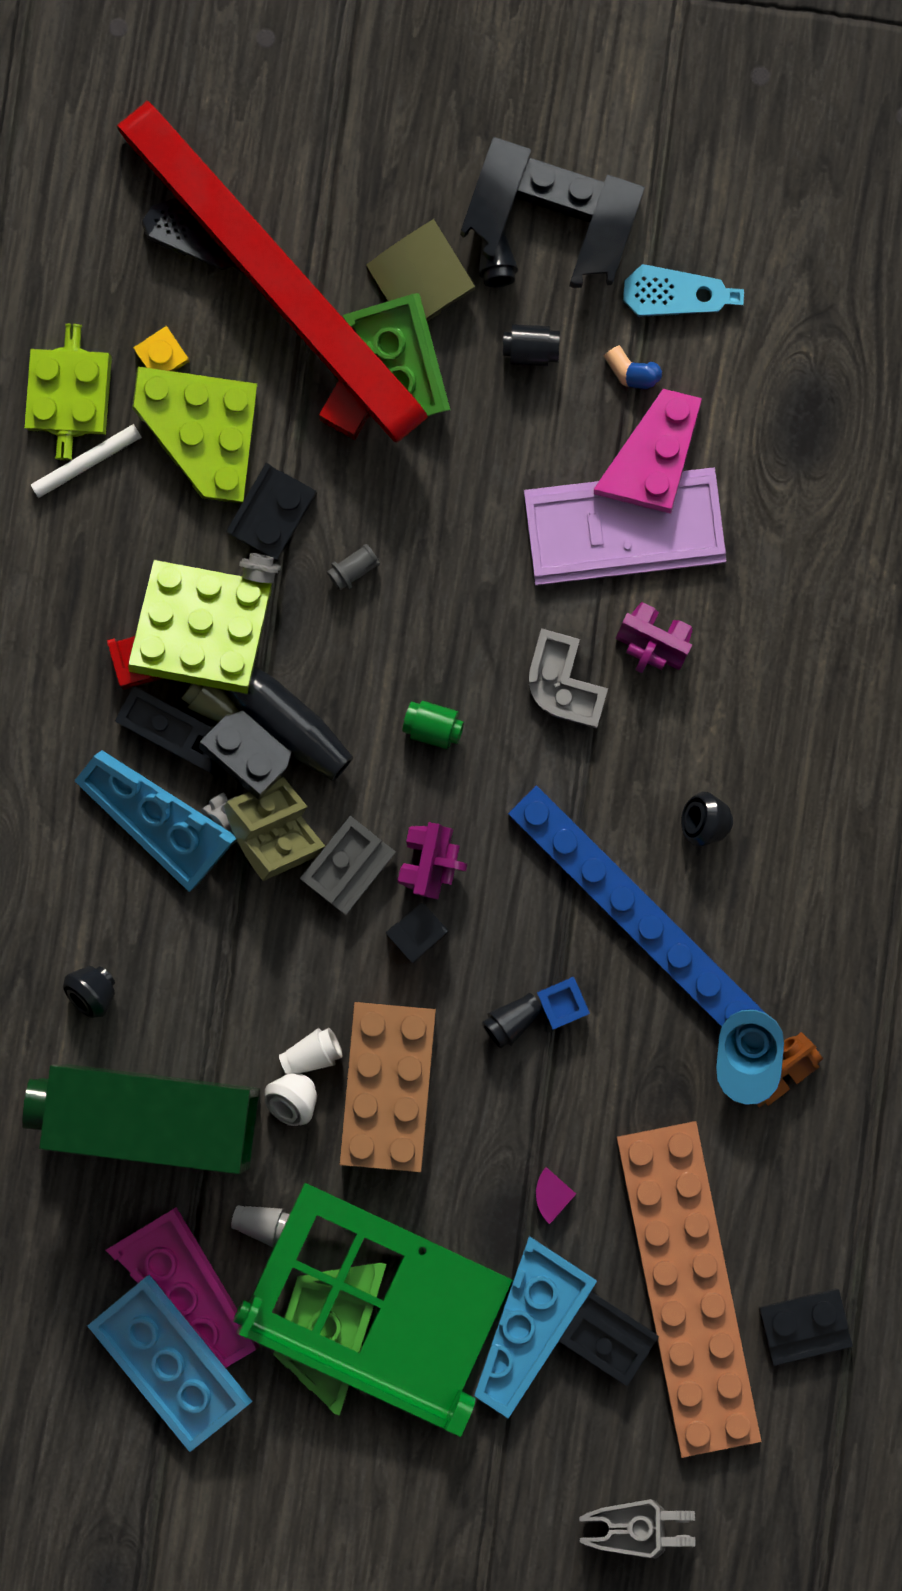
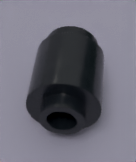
[503,324,560,366]

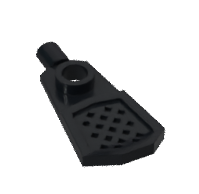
[142,198,244,274]

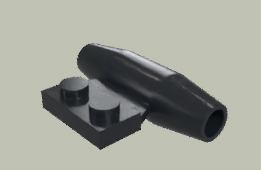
[198,666,353,800]

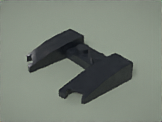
[460,137,645,288]

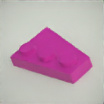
[593,389,702,514]

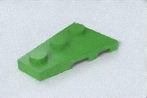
[343,293,450,416]

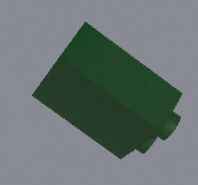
[22,1064,260,1174]

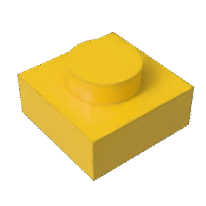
[133,326,190,372]

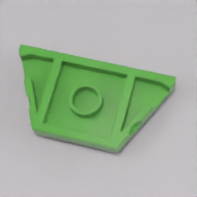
[273,1262,387,1415]

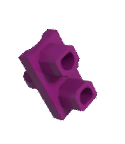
[615,602,693,673]
[398,822,468,900]

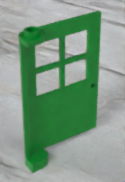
[233,1182,512,1437]

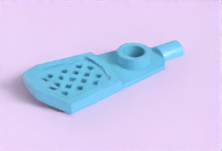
[623,264,744,317]

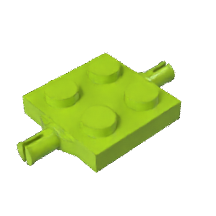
[24,324,112,461]

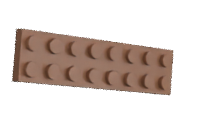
[616,1121,762,1458]

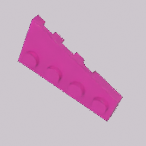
[106,1207,260,1368]

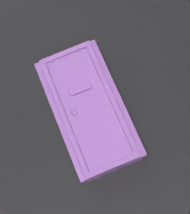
[524,467,726,586]

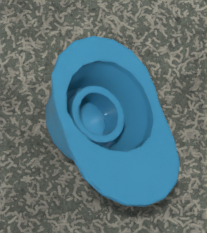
[716,1010,784,1105]

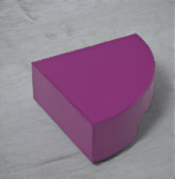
[536,1167,576,1224]

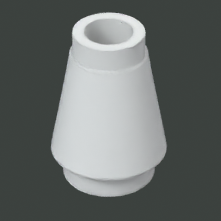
[279,1028,342,1074]

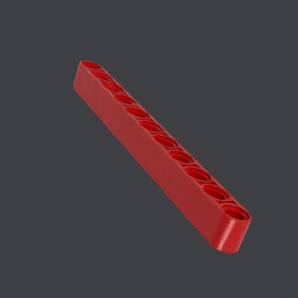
[116,101,428,443]

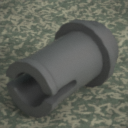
[327,544,380,591]

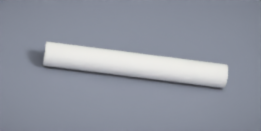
[31,424,142,498]

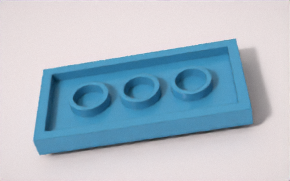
[88,1275,252,1452]

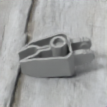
[579,1499,695,1559]

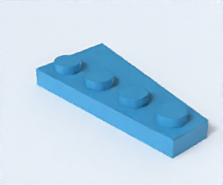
[75,750,236,892]
[474,1236,597,1418]

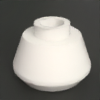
[265,1073,317,1126]

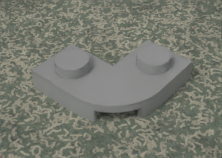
[529,628,608,729]

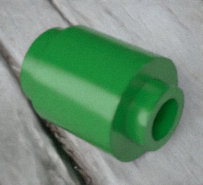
[402,700,464,750]

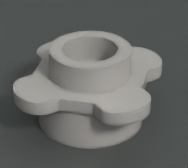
[239,553,281,583]

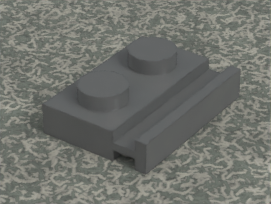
[300,816,396,915]

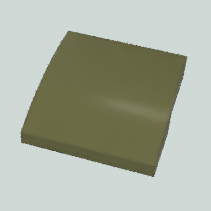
[366,219,475,322]
[224,777,325,881]

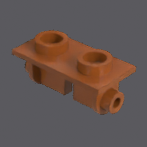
[756,1032,823,1108]

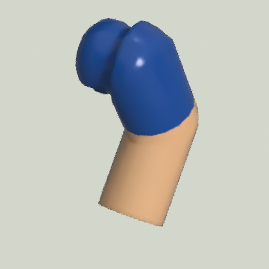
[603,345,662,389]

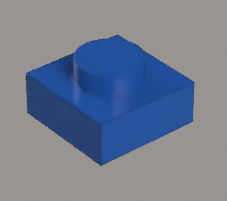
[537,977,590,1029]

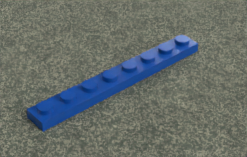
[508,785,765,1027]

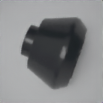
[681,791,733,846]
[63,966,115,1018]

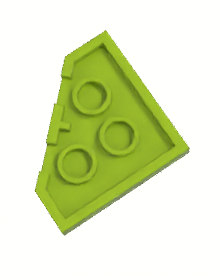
[132,367,257,504]

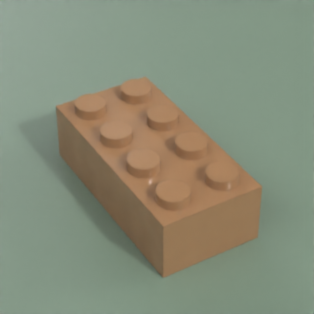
[340,1002,436,1172]

